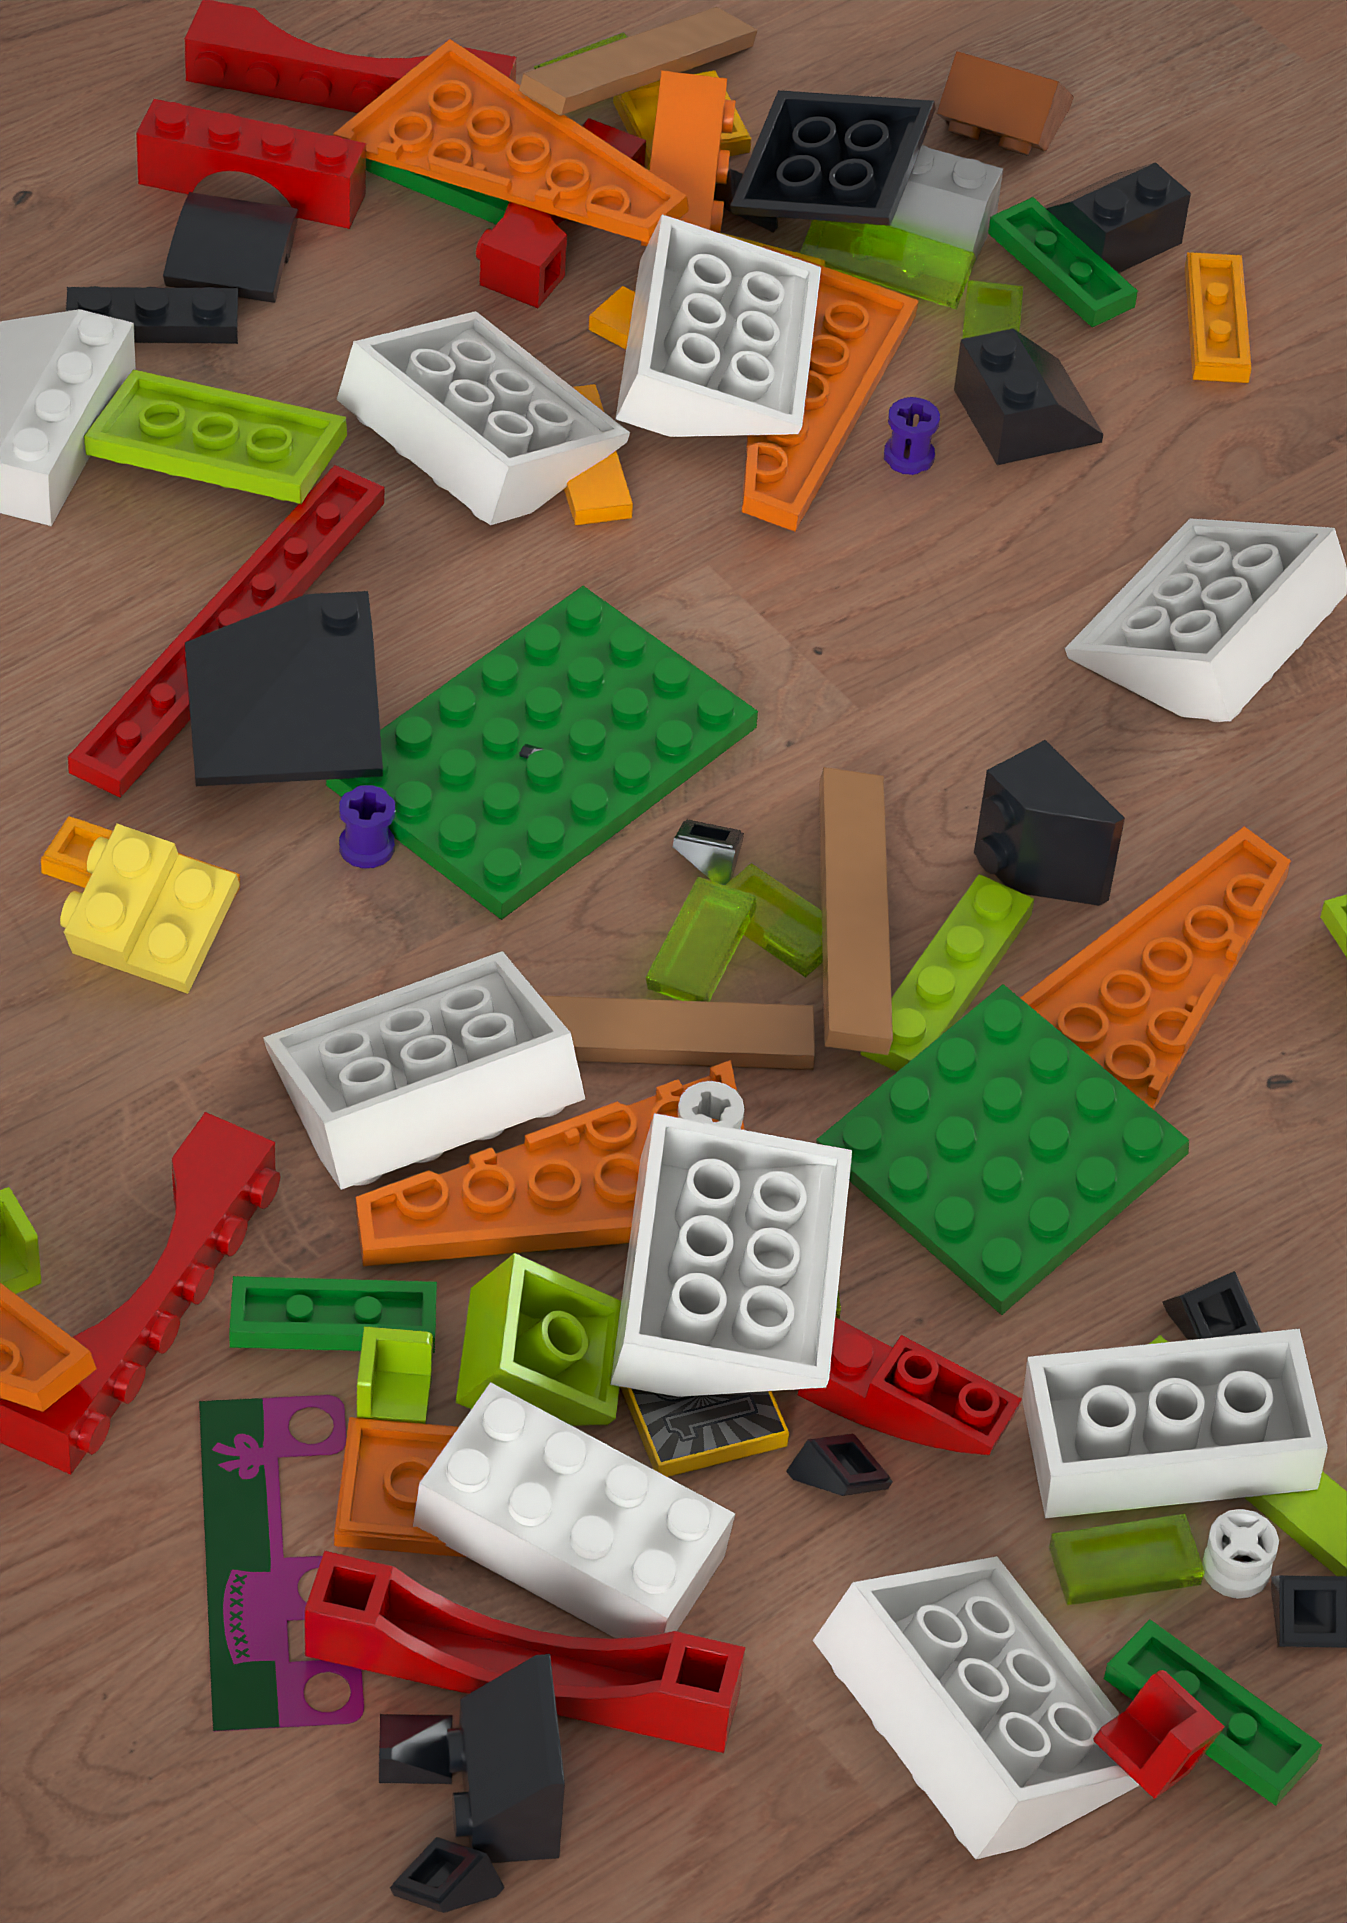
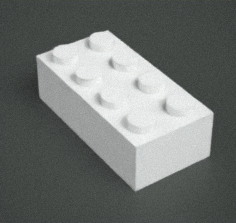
[1022,1329,1328,1518]
[413,1382,735,1638]

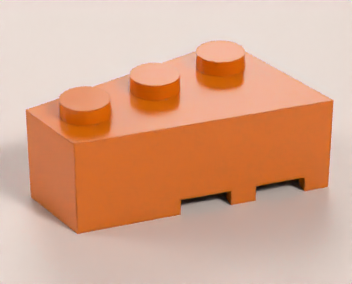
[641,70,736,246]

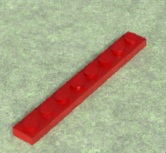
[68,465,385,798]

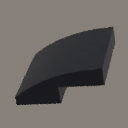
[163,192,299,303]

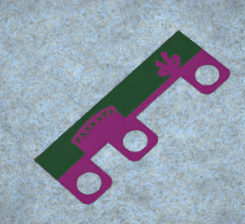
[199,1395,364,1731]

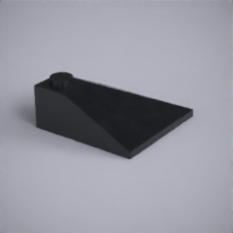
[730,90,936,226]
[185,591,383,787]

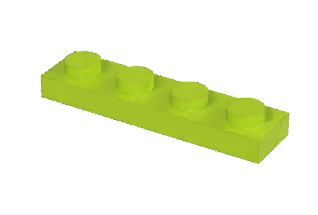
[861,874,1034,1072]

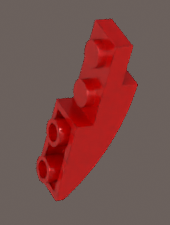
[797,1317,1022,1455]

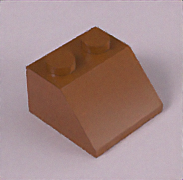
[936,51,1074,156]

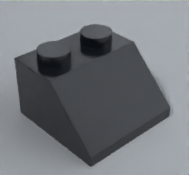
[1044,162,1191,273]
[954,328,1103,465]
[974,740,1125,906]
[446,1654,565,1863]

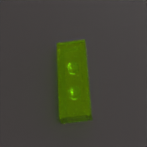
[800,220,976,310]

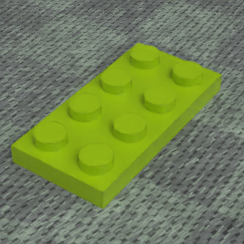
[84,369,347,504]

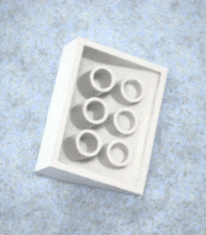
[616,214,821,437]
[0,309,136,526]
[336,311,630,525]
[1065,518,1347,722]
[263,951,585,1190]
[610,1113,852,1397]
[813,1556,1139,1860]

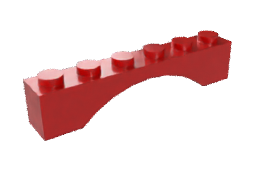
[184,0,517,113]
[0,1112,281,1475]
[305,1551,745,1753]

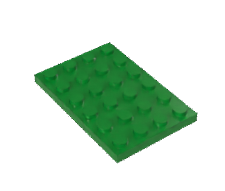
[326,586,758,920]

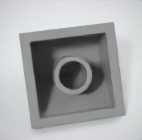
[859,145,1003,287]

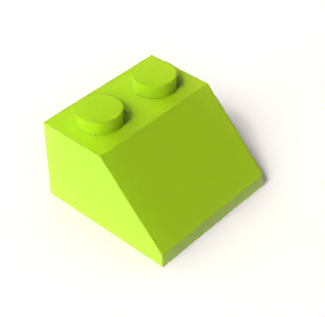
[455,1253,621,1426]

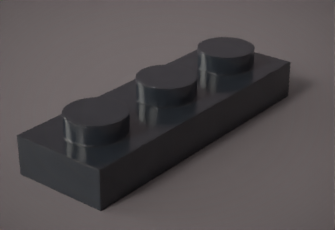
[66,286,238,344]

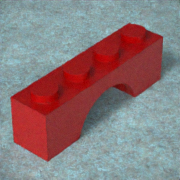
[136,99,366,229]
[476,118,646,309]

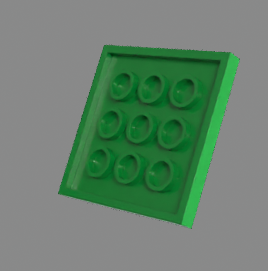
[816,984,1189,1315]

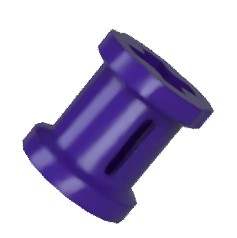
[884,397,940,475]
[339,785,395,868]

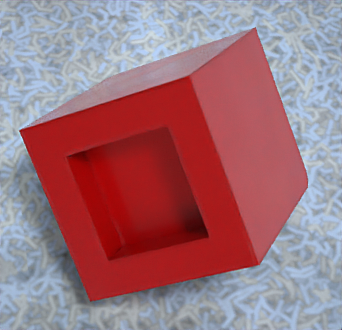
[1093,1670,1225,1799]

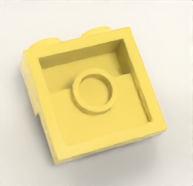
[60,824,240,994]

